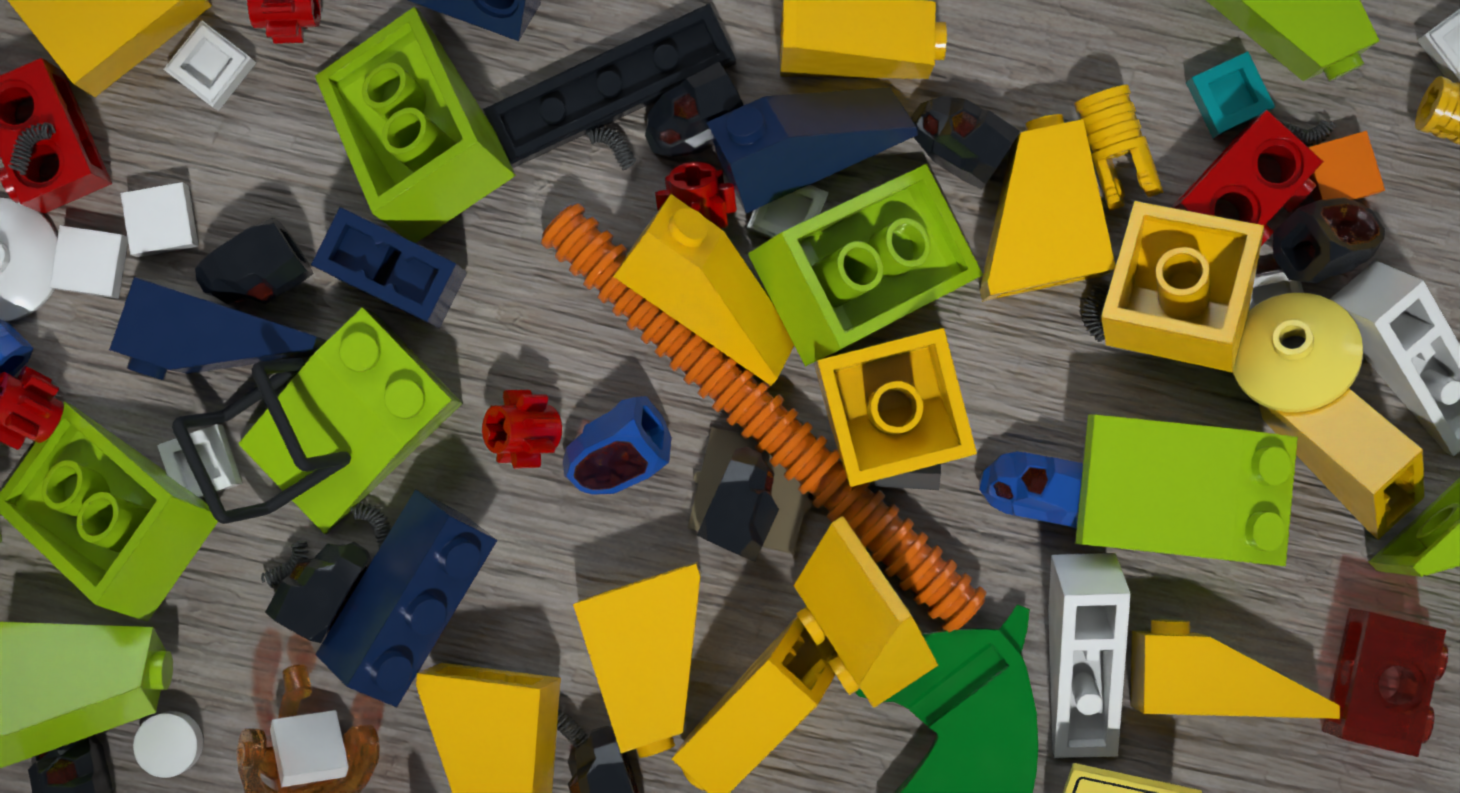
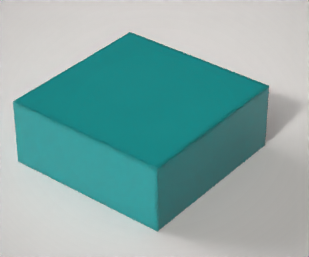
[1186,51,1275,138]

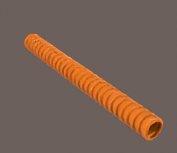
[541,203,987,632]

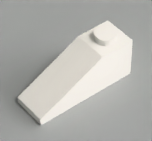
[1330,260,1460,457]
[1048,553,1131,758]

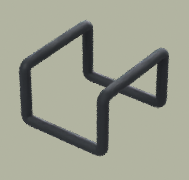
[172,358,351,524]

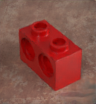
[0,58,112,214]
[1170,110,1324,246]

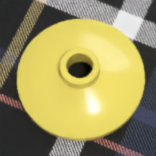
[1232,293,1363,412]

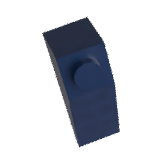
[707,87,918,214]
[109,277,327,380]

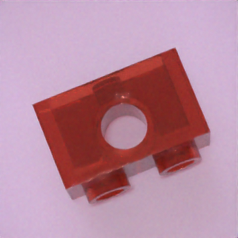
[1322,608,1448,757]

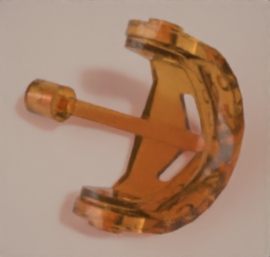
[237,664,380,793]

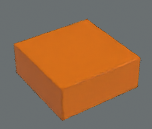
[1308,130,1385,202]

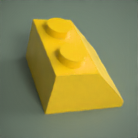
[1101,201,1264,372]
[814,328,977,487]
[793,516,938,708]

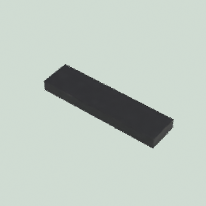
[483,3,736,168]

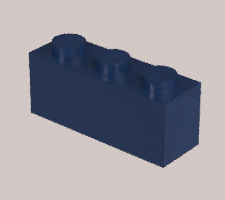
[315,489,498,708]

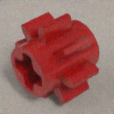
[247,0,321,44]
[655,162,737,229]
[0,366,64,450]
[482,390,562,469]

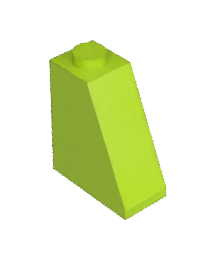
[1206,0,1380,82]
[0,622,173,768]

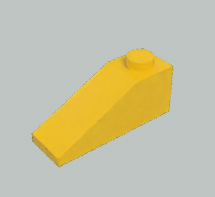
[613,194,794,386]
[1131,619,1340,719]

